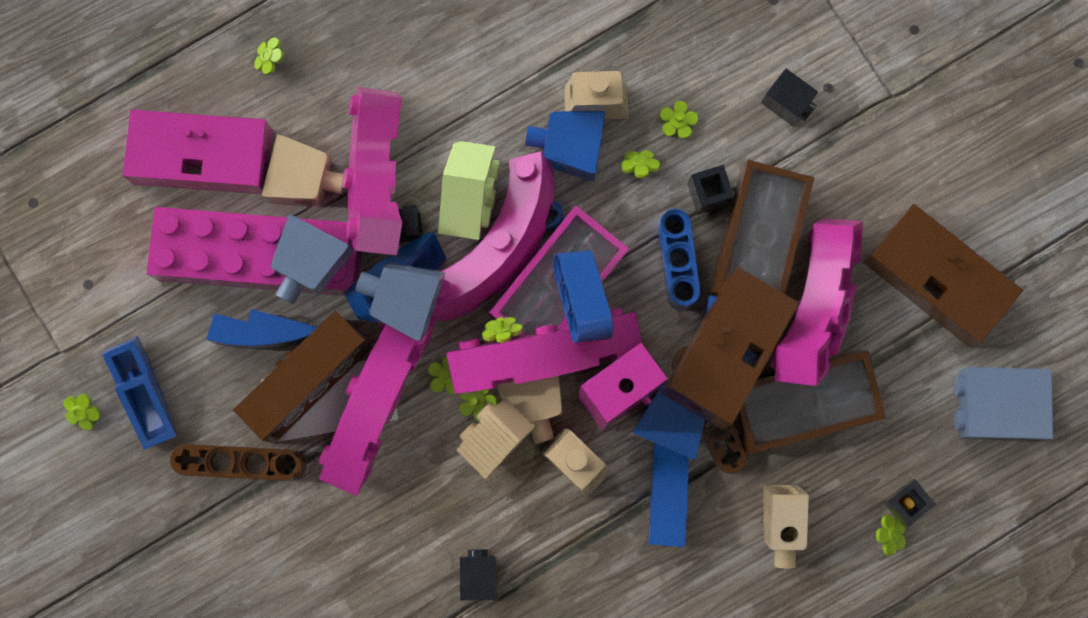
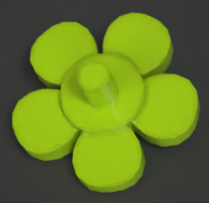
[254,37,284,75]
[660,101,698,139]
[621,150,660,178]
[482,317,523,343]
[428,356,455,395]
[459,389,497,421]
[63,394,101,430]
[876,515,906,556]

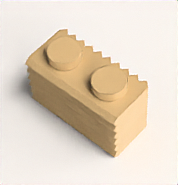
[456,398,534,479]

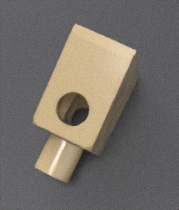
[564,71,629,119]
[261,134,345,206]
[497,375,562,445]
[540,427,611,497]
[763,485,809,569]

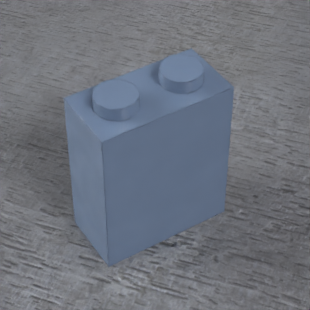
[954,367,1053,441]

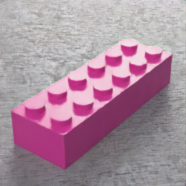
[146,207,362,296]

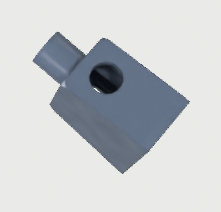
[271,214,353,305]
[356,264,445,341]

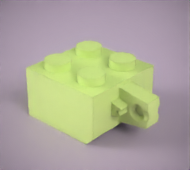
[438,141,500,240]

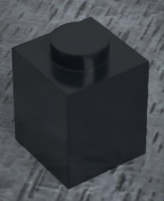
[761,68,818,126]
[687,164,735,215]
[460,549,497,601]

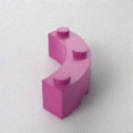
[342,86,403,256]
[433,151,555,322]
[771,219,863,386]
[447,307,642,394]
[319,315,438,496]

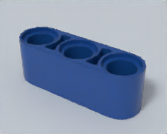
[658,208,700,311]
[553,250,613,343]

